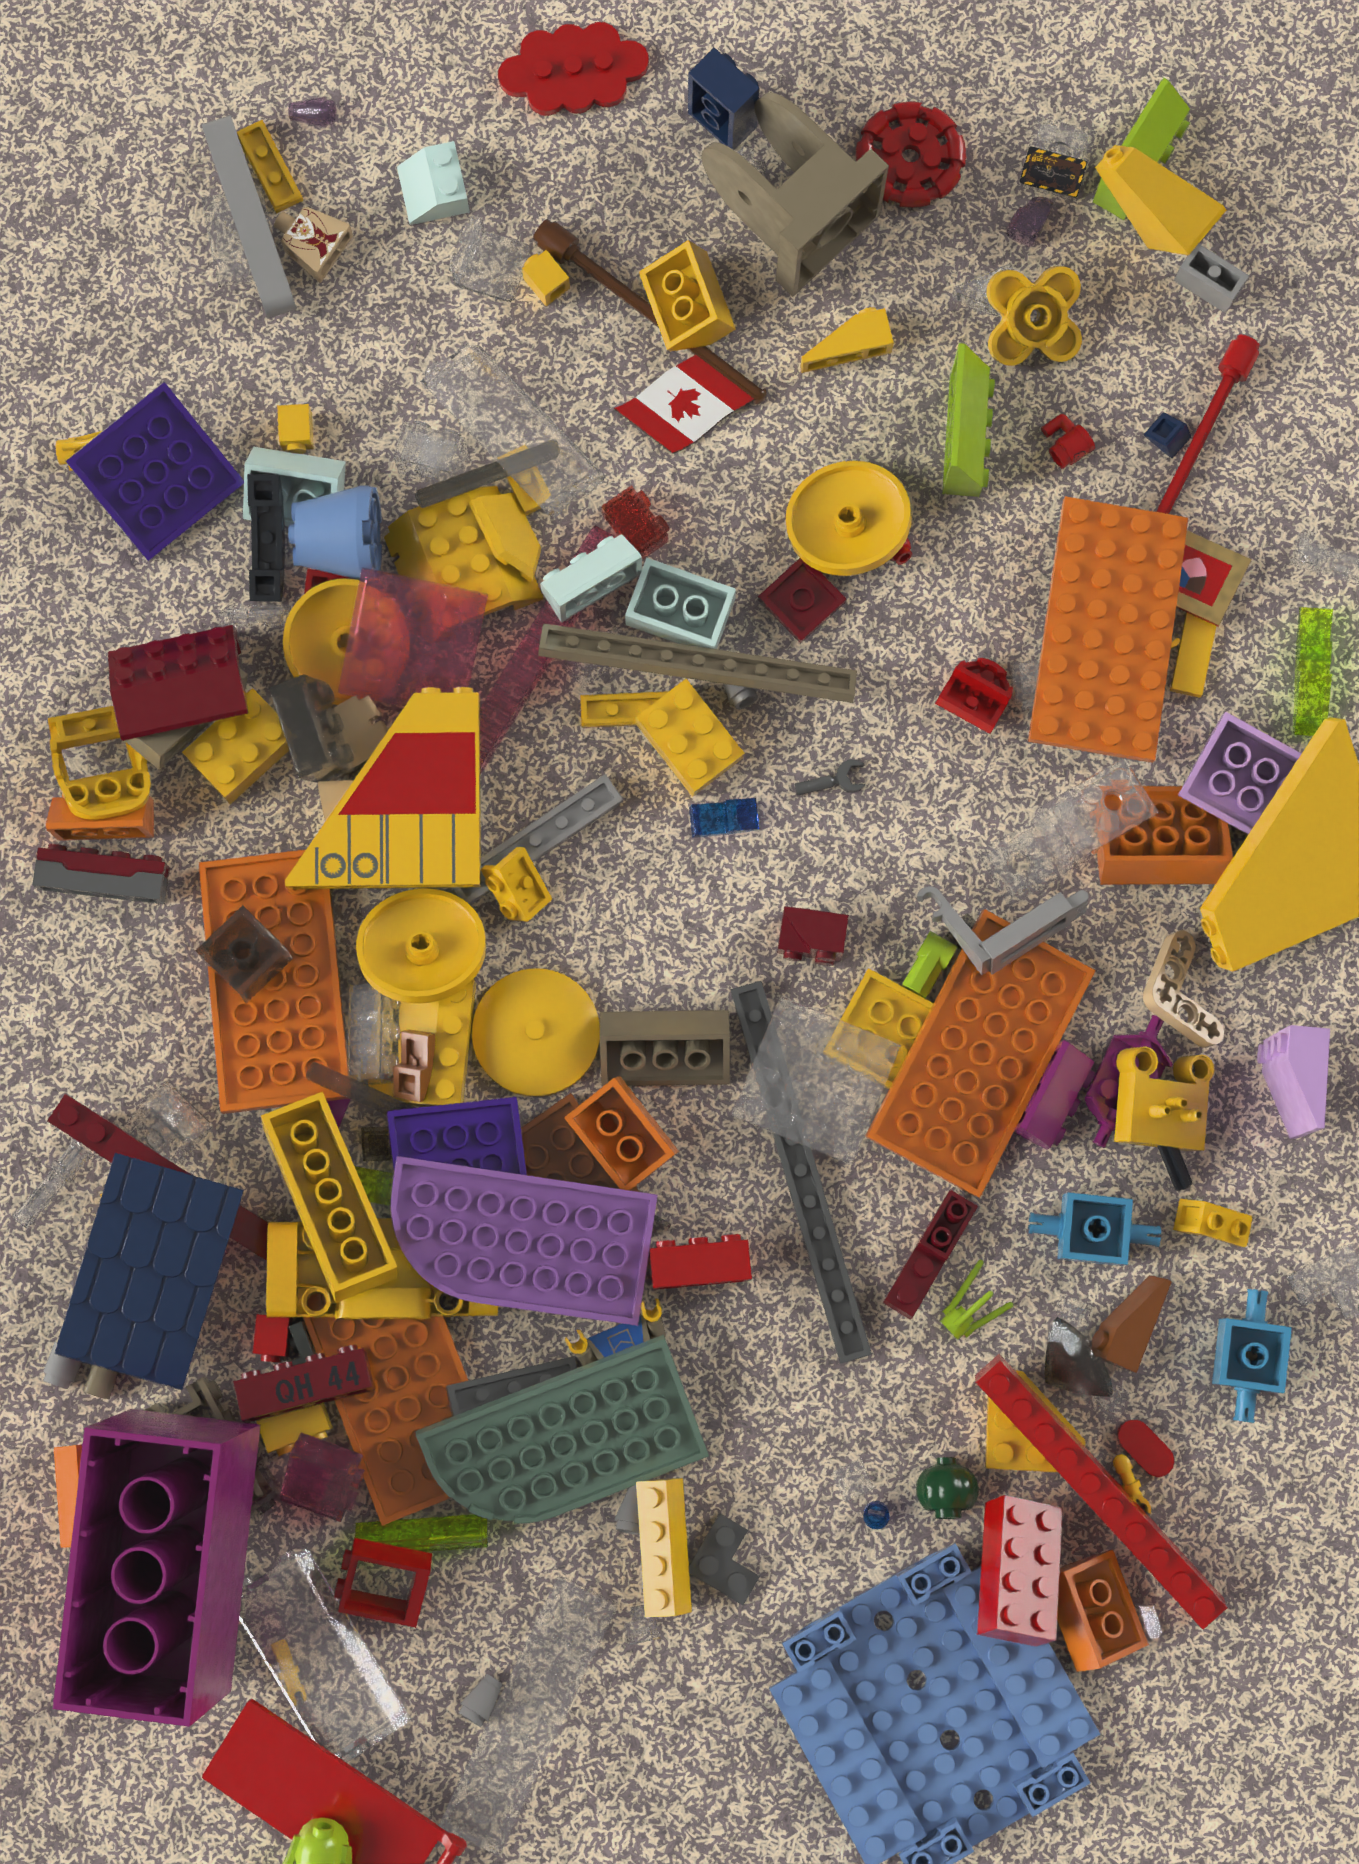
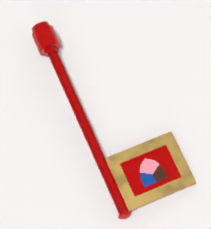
[1156,334,1260,627]

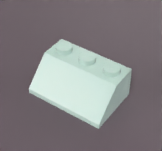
[243,446,346,526]
[540,534,642,623]

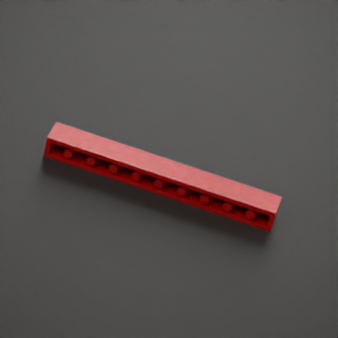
[975,1354,1228,1629]

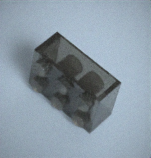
[269,674,354,783]

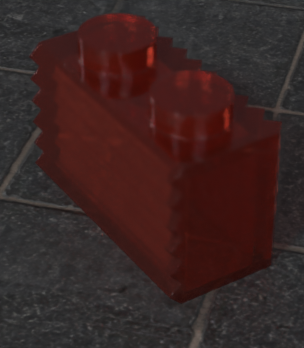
[601,485,670,560]

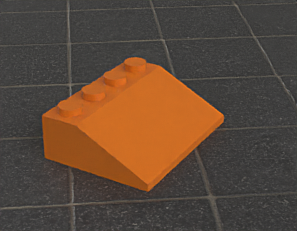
[1095,786,1233,885]

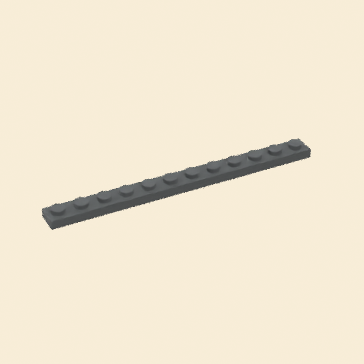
[730,981,872,1364]

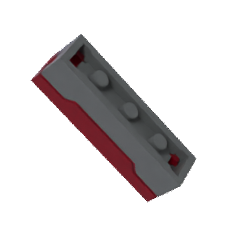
[32,844,170,905]

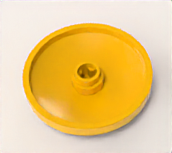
[786,461,912,576]
[283,578,410,705]
[356,888,486,1004]
[472,968,600,1097]

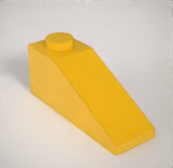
[800,307,894,373]

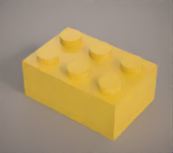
[635,679,745,797]
[182,688,300,805]

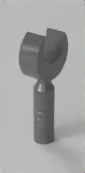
[795,759,865,796]

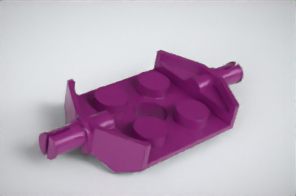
[1084,1015,1173,1148]

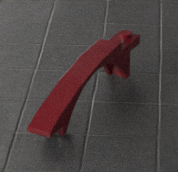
[47,1094,268,1261]

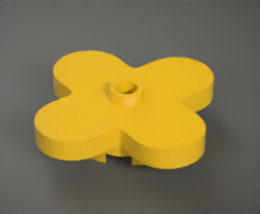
[986,266,1082,366]

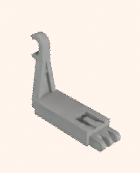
[917,886,1089,975]

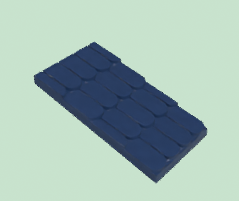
[54,1153,244,1391]

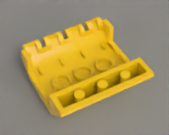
[384,486,544,640]

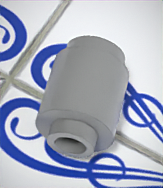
[43,1342,82,1389]

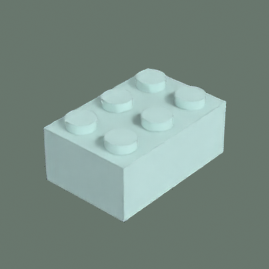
[625,558,736,649]

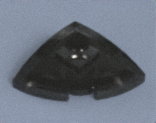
[1044,1317,1113,1397]

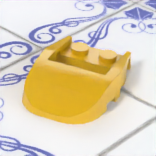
[48,706,151,819]

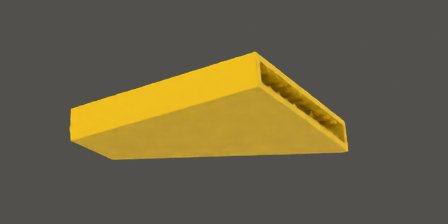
[1200,717,1359,972]

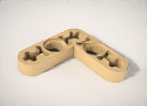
[1143,930,1224,1048]

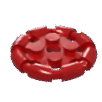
[856,101,966,208]

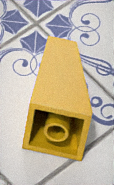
[1095,145,1227,256]

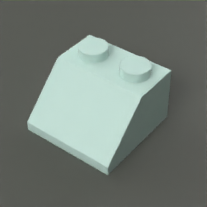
[397,141,470,225]

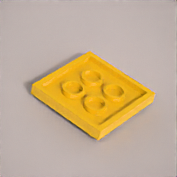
[822,968,934,1089]

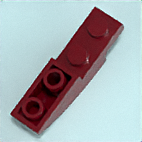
[883,1189,978,1320]

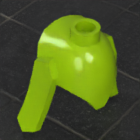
[283,1818,352,1864]

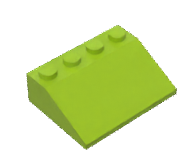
[942,343,995,497]

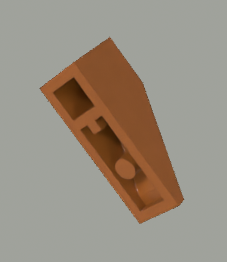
[1089,1275,1172,1373]

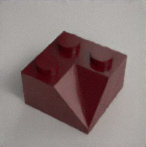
[777,906,849,966]

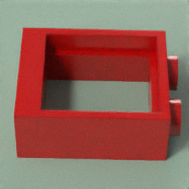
[334,1537,432,1628]

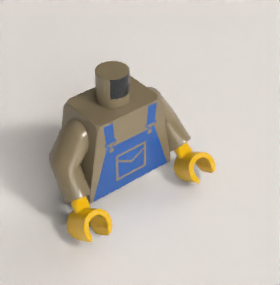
[565,1298,666,1366]

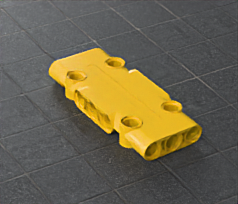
[266,1218,498,1319]

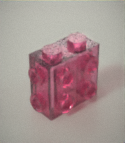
[279,1432,365,1522]

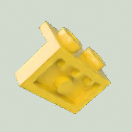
[481,847,552,922]

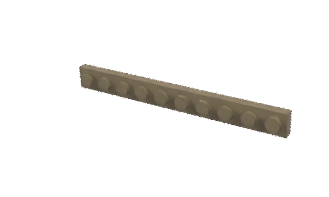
[538,623,857,703]

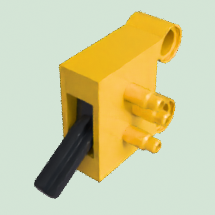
[1114,1047,1215,1191]

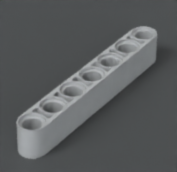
[201,115,297,319]

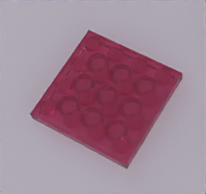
[338,567,488,707]

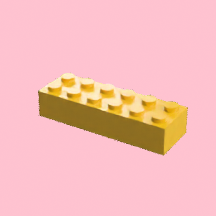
[261,1091,398,1303]

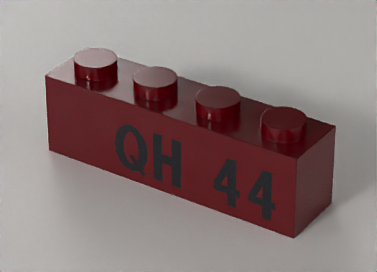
[233,1345,375,1423]

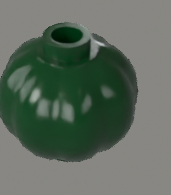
[916,1457,979,1519]

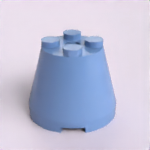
[288,485,382,581]

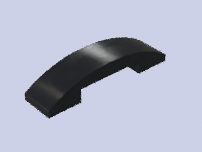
[247,474,285,602]

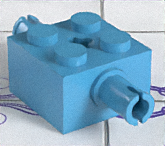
[1028,1192,1161,1266]
[1212,1289,1292,1423]

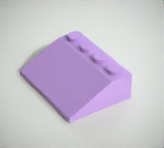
[1178,712,1302,834]
[1257,1025,1330,1139]

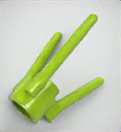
[940,1259,1013,1340]

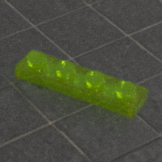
[355,1514,488,1552]

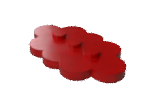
[498,22,649,116]

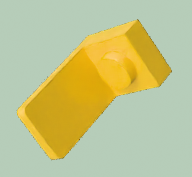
[1173,1199,1253,1247]

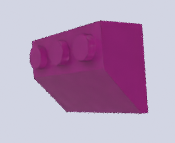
[1013,1040,1095,1150]

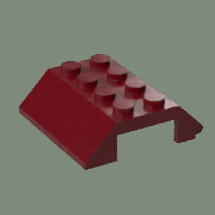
[108,625,248,741]

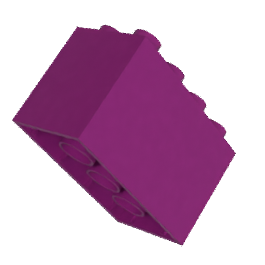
[53,1409,261,1727]

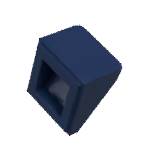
[1143,412,1191,458]

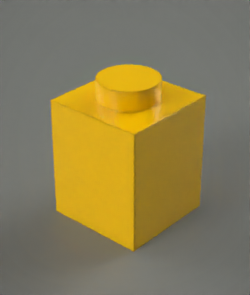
[522,250,570,306]
[277,404,314,454]

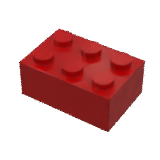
[650,1234,752,1290]

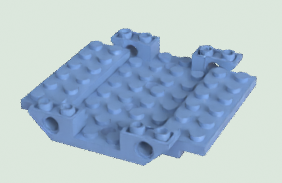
[769,1543,1100,1864]

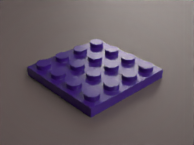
[65,382,244,561]
[387,1097,527,1175]

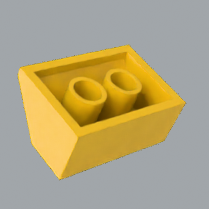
[639,240,736,352]

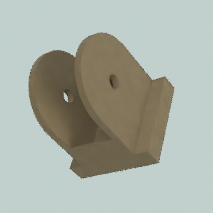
[701,92,889,297]

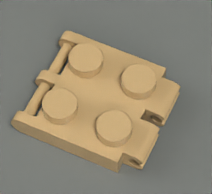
[304,695,388,781]

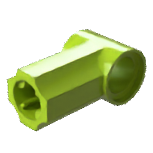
[901,931,958,998]

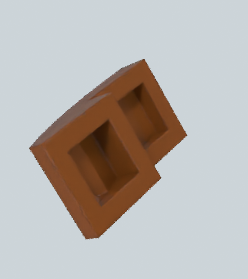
[393,1029,435,1102]

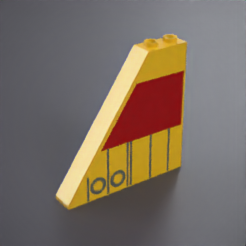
[285,687,481,889]

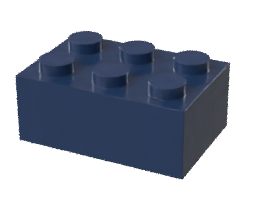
[688,48,760,150]

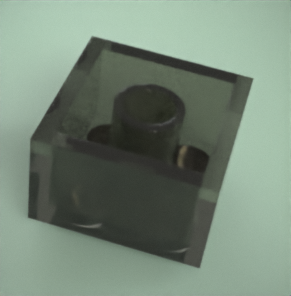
[195,905,293,1004]

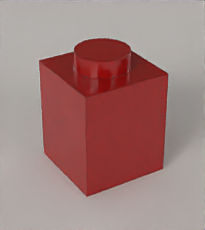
[252,1314,293,1363]

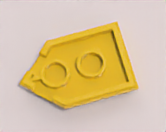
[469,492,541,582]

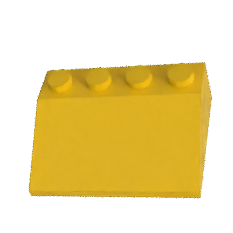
[366,979,477,1107]

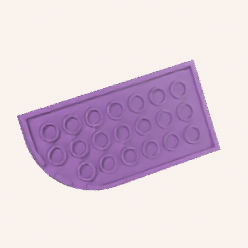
[390,1156,658,1326]

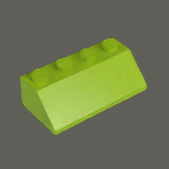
[1093,77,1190,220]

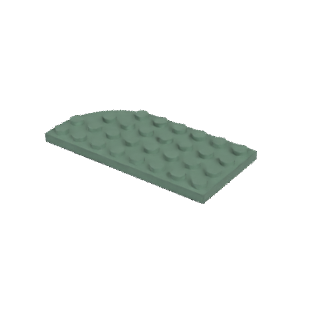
[415,1335,709,1524]

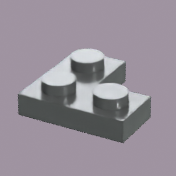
[689,1513,760,1605]

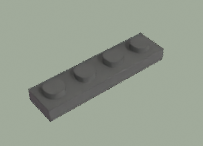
[446,1356,577,1417]

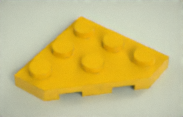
[985,1370,1086,1472]

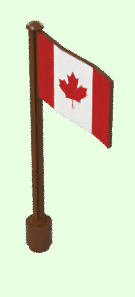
[533,219,767,454]

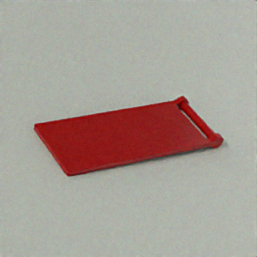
[202,1699,467,1864]

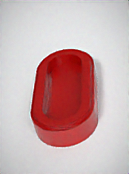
[1117,1420,1175,1477]

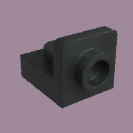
[288,1322,317,1366]

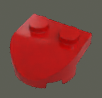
[935,658,1013,734]

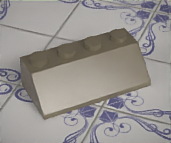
[600,1010,730,1086]

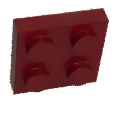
[758,558,847,644]

